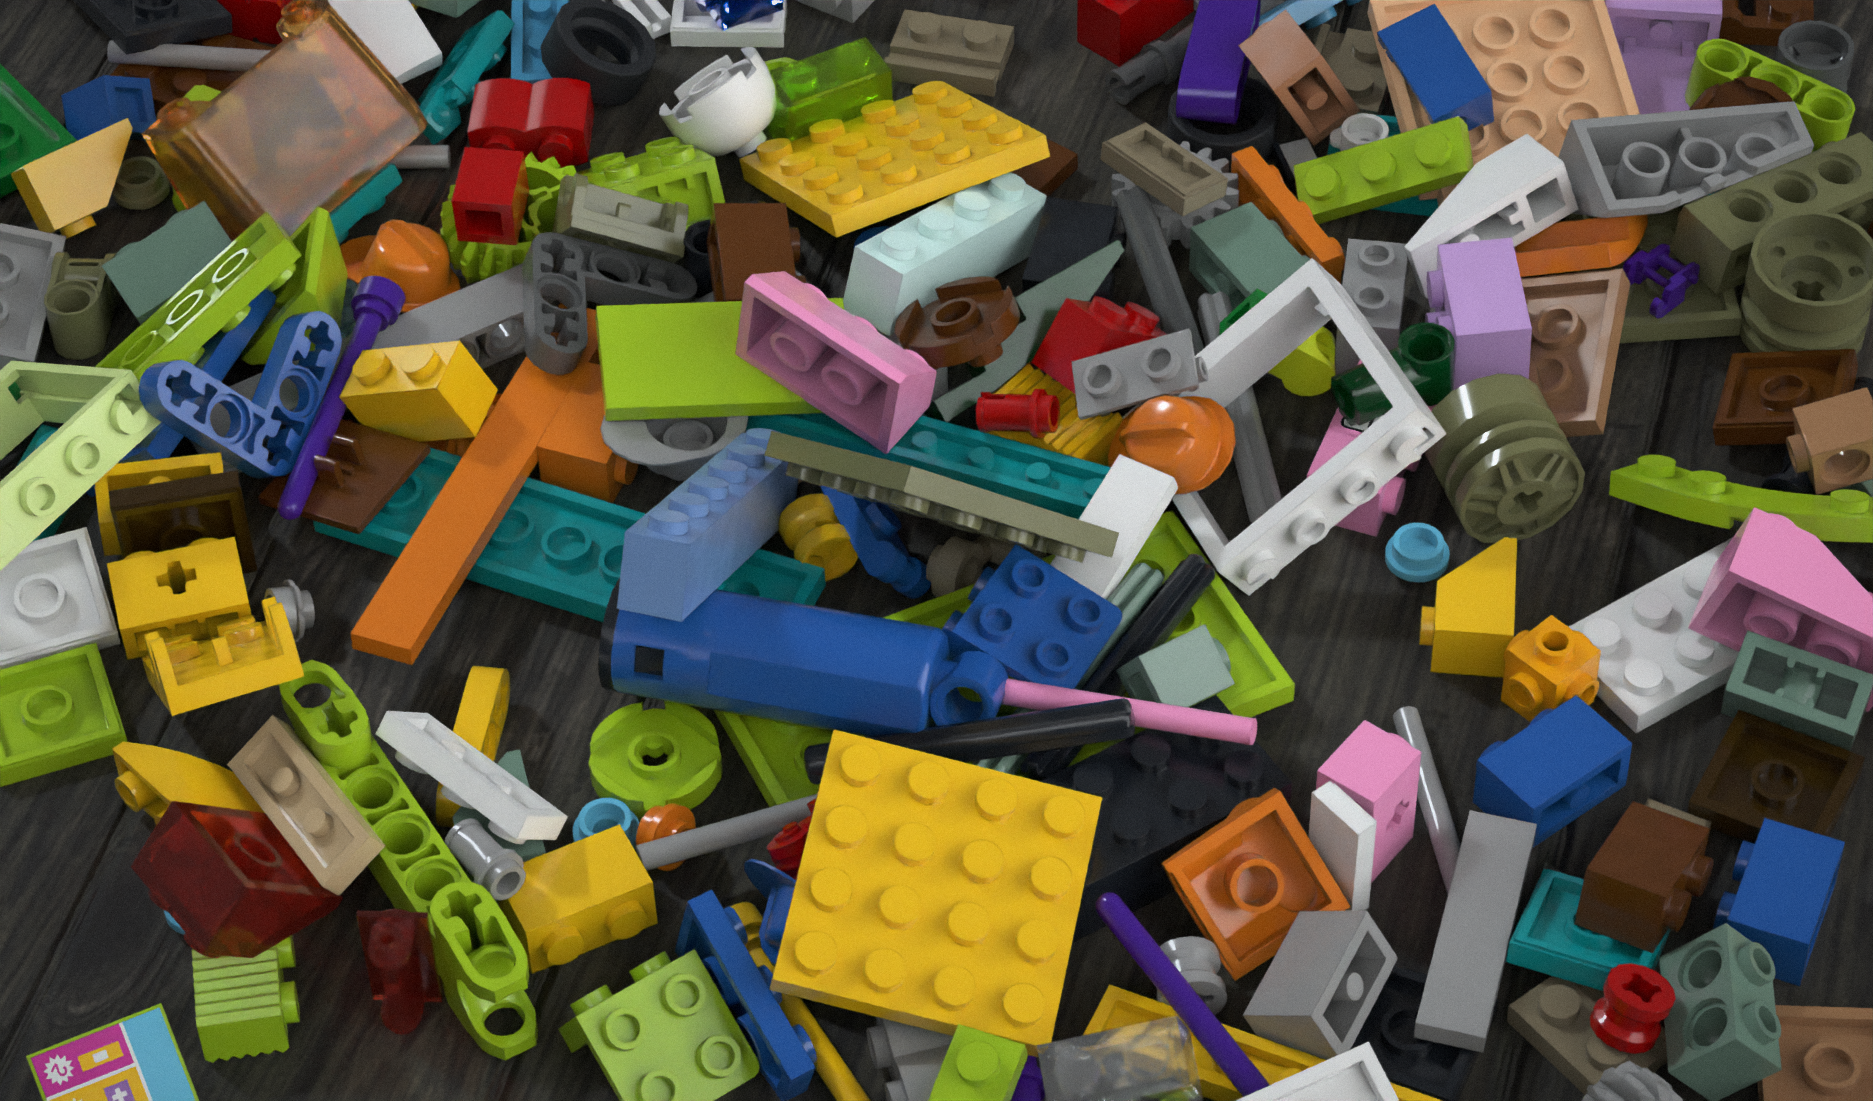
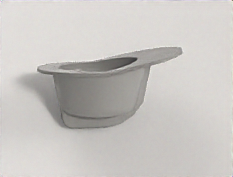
[600,416,748,481]

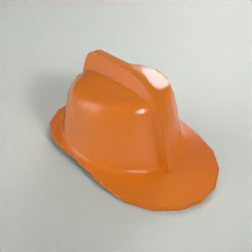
[340,219,460,313]
[1108,395,1236,494]

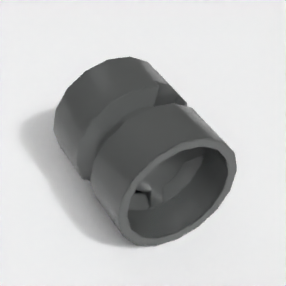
[1775,20,1854,94]

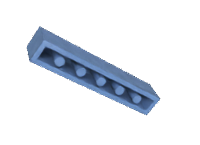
[617,428,798,622]

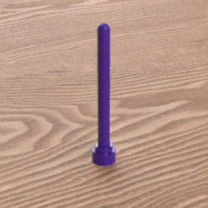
[277,276,405,520]
[1095,892,1270,1097]

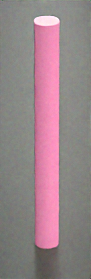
[1002,678,1257,745]

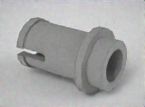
[445,818,526,901]

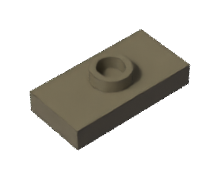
[1101,122,1228,217]

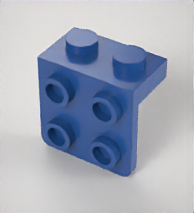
[942,544,1122,689]

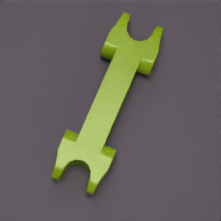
[279,660,538,1061]

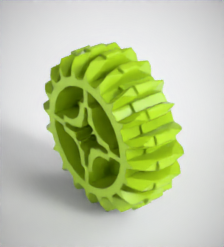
[440,151,589,284]

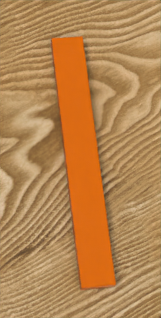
[350,302,599,665]

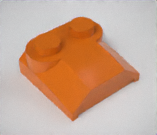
[1161,788,1351,981]

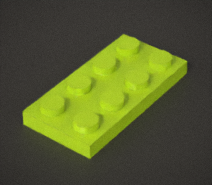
[95,211,302,382]

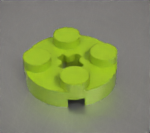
[589,701,723,821]

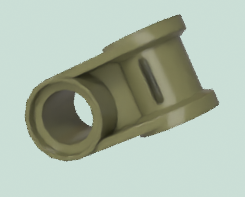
[44,252,122,360]

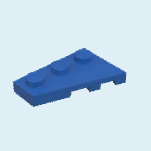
[675,890,817,1101]

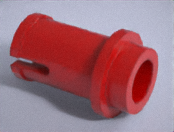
[976,389,1060,438]

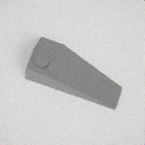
[1558,101,1814,218]

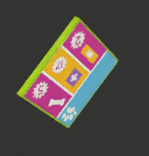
[26,1003,199,1101]

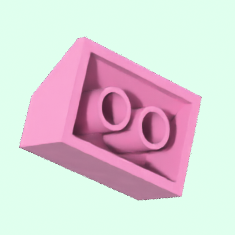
[735,271,937,454]

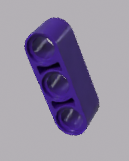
[1176,0,1261,125]

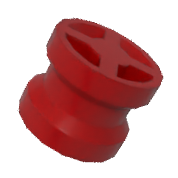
[1589,963,1676,1054]

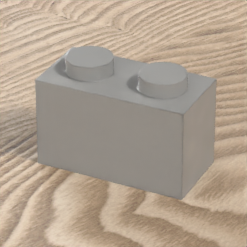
[1243,910,1398,1060]

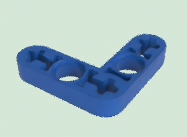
[139,311,342,479]

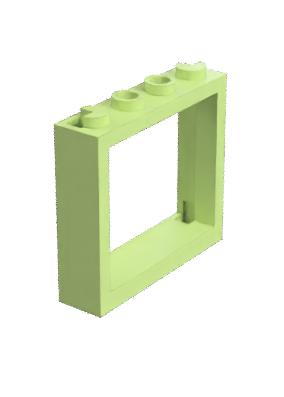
[0,361,161,571]

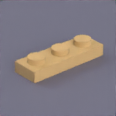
[227,715,386,896]

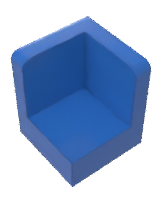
[61,75,159,141]

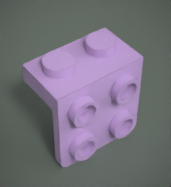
[1605,0,1722,114]

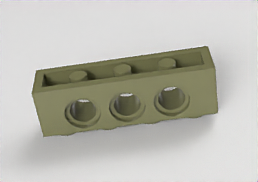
[1670,132,1873,295]

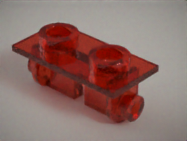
[357,909,443,1035]

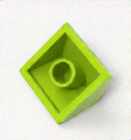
[241,206,348,365]

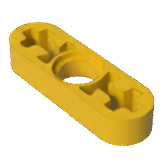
[436,666,510,828]

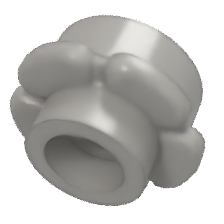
[264,579,315,642]

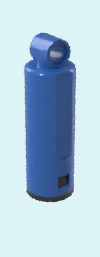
[598,578,1008,737]

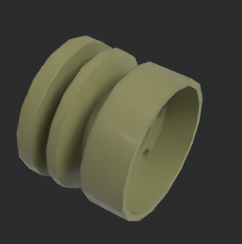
[1740,210,1873,354]
[1423,373,1585,543]

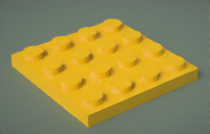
[739,81,1050,238]
[769,730,1102,1059]

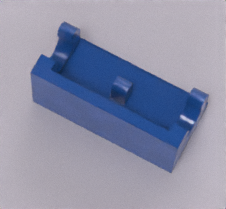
[1377,3,1494,131]

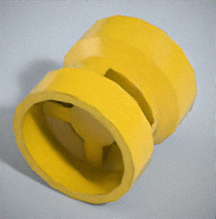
[778,493,858,581]

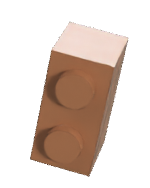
[1238,9,1360,146]

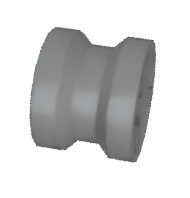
[1157,936,1227,1015]

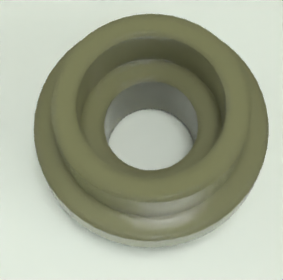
[112,156,170,210]

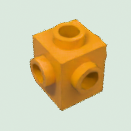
[1501,615,1601,722]

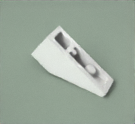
[1404,134,1579,299]

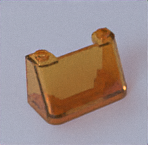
[141,0,427,242]

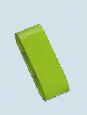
[1684,39,1855,152]

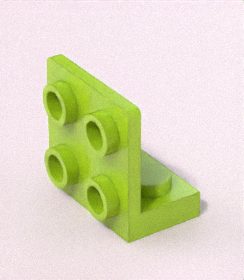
[577,137,725,230]

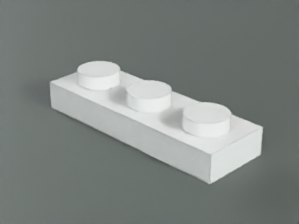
[376,711,568,844]

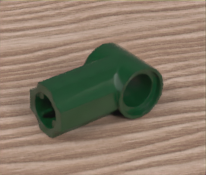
[1331,322,1455,426]

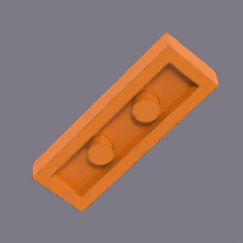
[1231,146,1345,284]

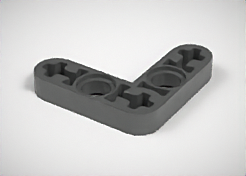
[522,232,698,375]

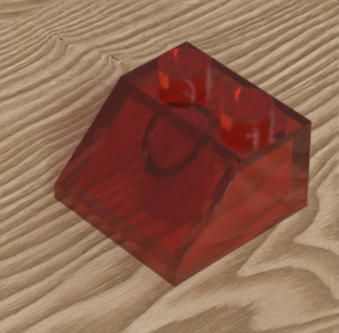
[131,801,343,958]

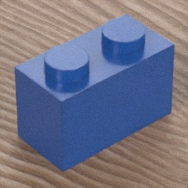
[1473,695,1632,848]
[1713,818,1845,986]

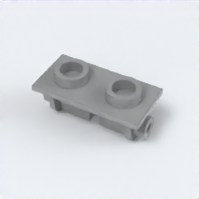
[1072,328,1208,420]

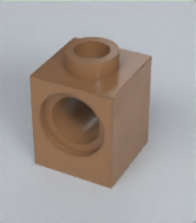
[1786,387,1873,495]

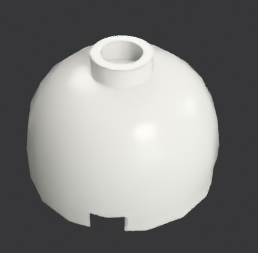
[659,47,777,157]

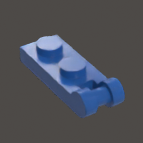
[820,485,931,599]

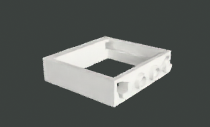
[1122,258,1447,596]

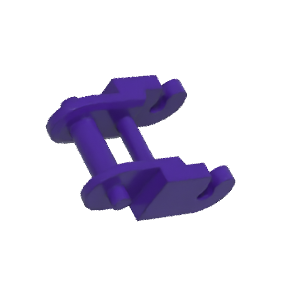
[1623,243,1700,319]

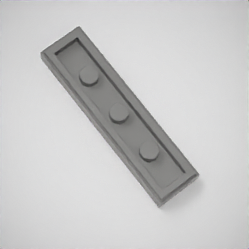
[1414,810,1537,1052]

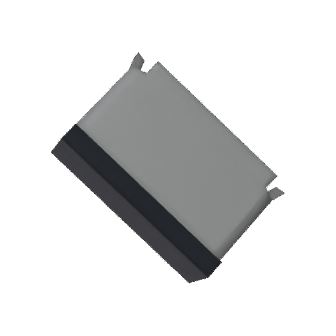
[1273,137,1317,194]

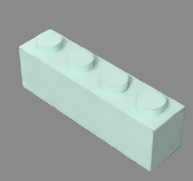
[843,172,1047,336]

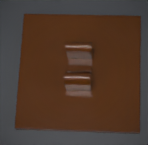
[258,419,431,534]

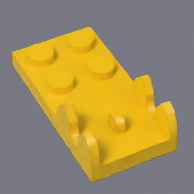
[141,596,304,716]

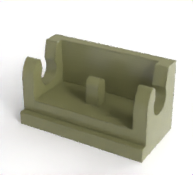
[552,173,688,263]

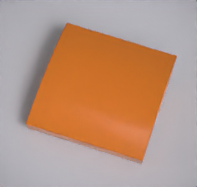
[1515,214,1648,277]

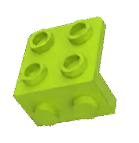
[558,949,759,1101]

